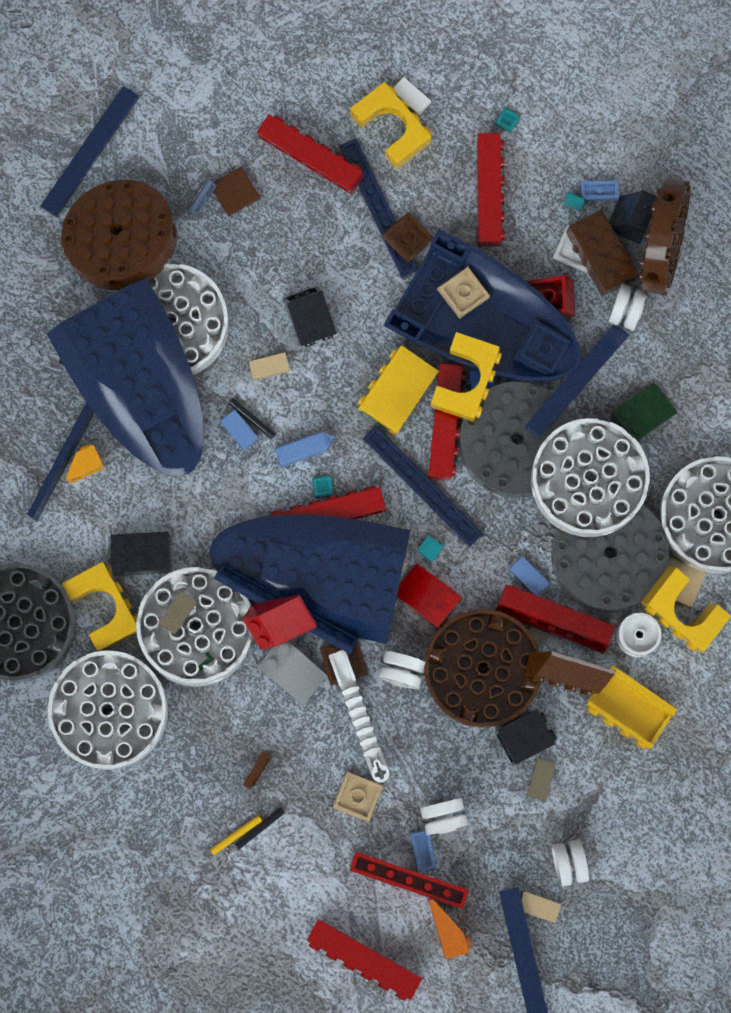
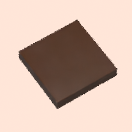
[213,166,261,217]
[382,212,433,263]
[320,641,368,686]
[243,751,271,790]

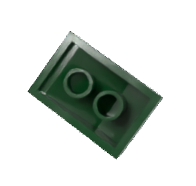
[610,383,678,442]

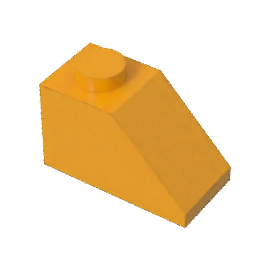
[66,444,105,484]

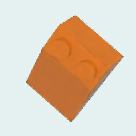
[428,899,472,960]

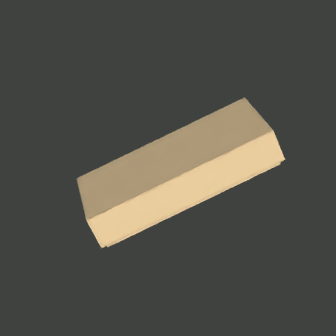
[249,352,290,381]
[521,891,561,923]

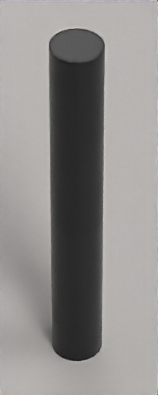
[228,398,276,439]
[235,807,285,850]

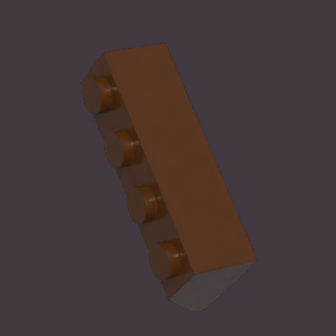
[525,651,615,697]

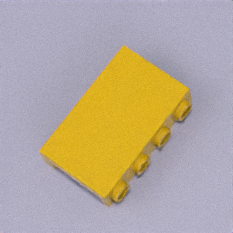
[357,345,439,436]
[585,665,677,750]

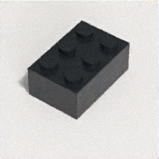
[110,531,172,576]

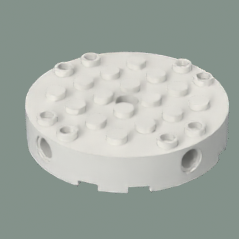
[148,263,229,375]
[531,418,650,537]
[658,456,731,574]
[136,567,253,686]
[48,651,168,770]

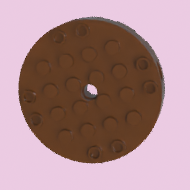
[639,178,691,296]
[61,180,177,290]
[425,609,540,728]

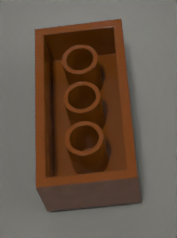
[566,210,639,297]

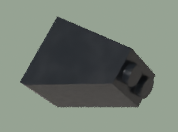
[609,190,658,244]
[282,286,337,347]
[495,709,556,766]

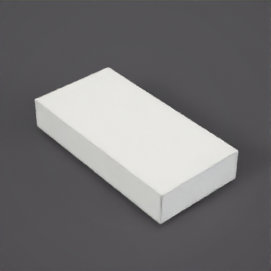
[394,77,431,116]

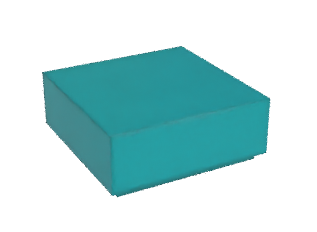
[495,107,521,134]
[564,193,585,211]
[312,476,333,498]
[417,536,443,562]

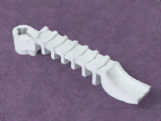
[328,650,389,782]

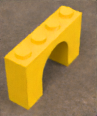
[350,82,432,170]
[431,332,502,422]
[62,562,137,651]
[641,566,731,653]

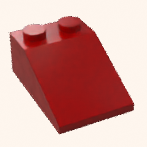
[526,275,576,318]
[397,564,462,629]
[243,595,317,650]

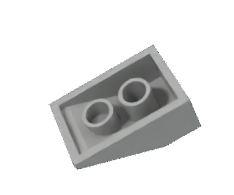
[257,641,328,706]

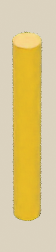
[210,815,262,855]

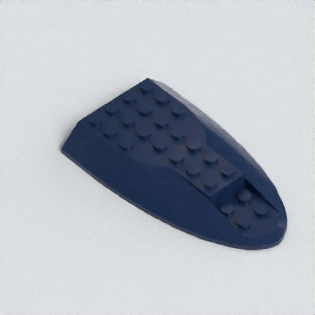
[383,229,580,381]
[46,278,204,476]
[210,515,411,644]

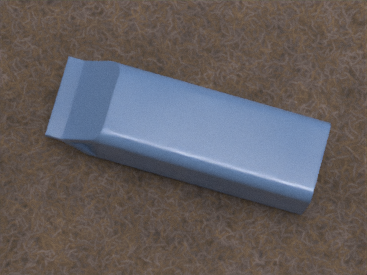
[275,432,336,468]

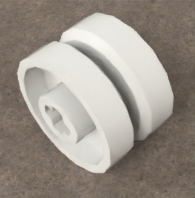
[608,283,647,331]
[615,613,662,658]
[378,651,426,690]
[420,798,468,836]
[552,839,589,887]

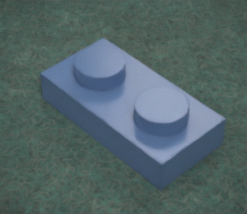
[580,180,619,201]

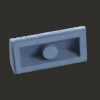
[186,178,217,216]

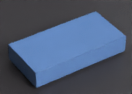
[220,410,259,451]
[509,556,550,596]
[410,830,437,872]

